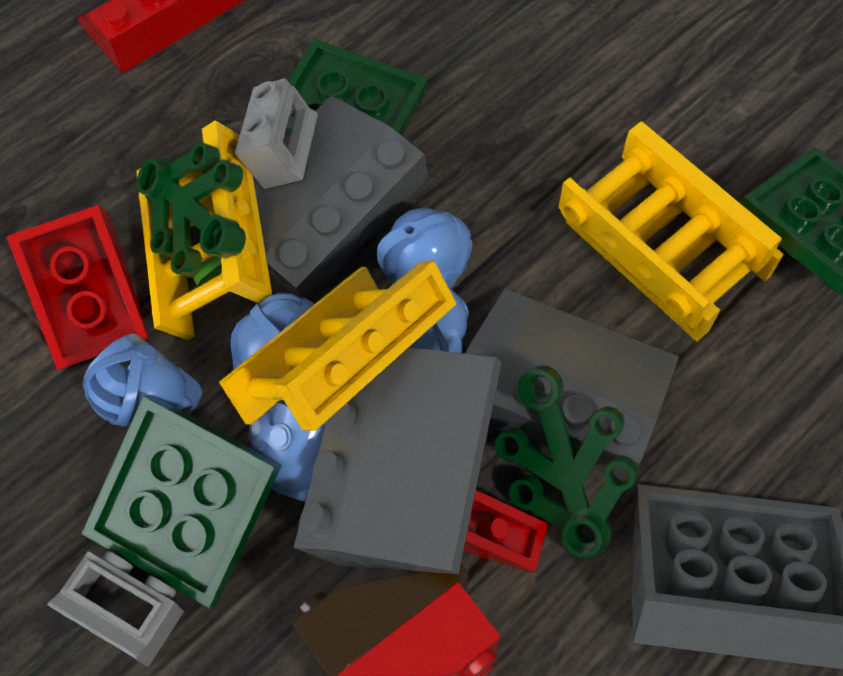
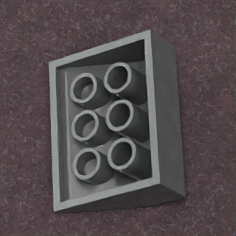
[253,95,428,301]
[465,288,679,481]
[294,347,502,574]
[631,484,843,669]

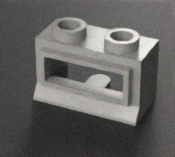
[235,78,318,189]
[47,551,184,667]

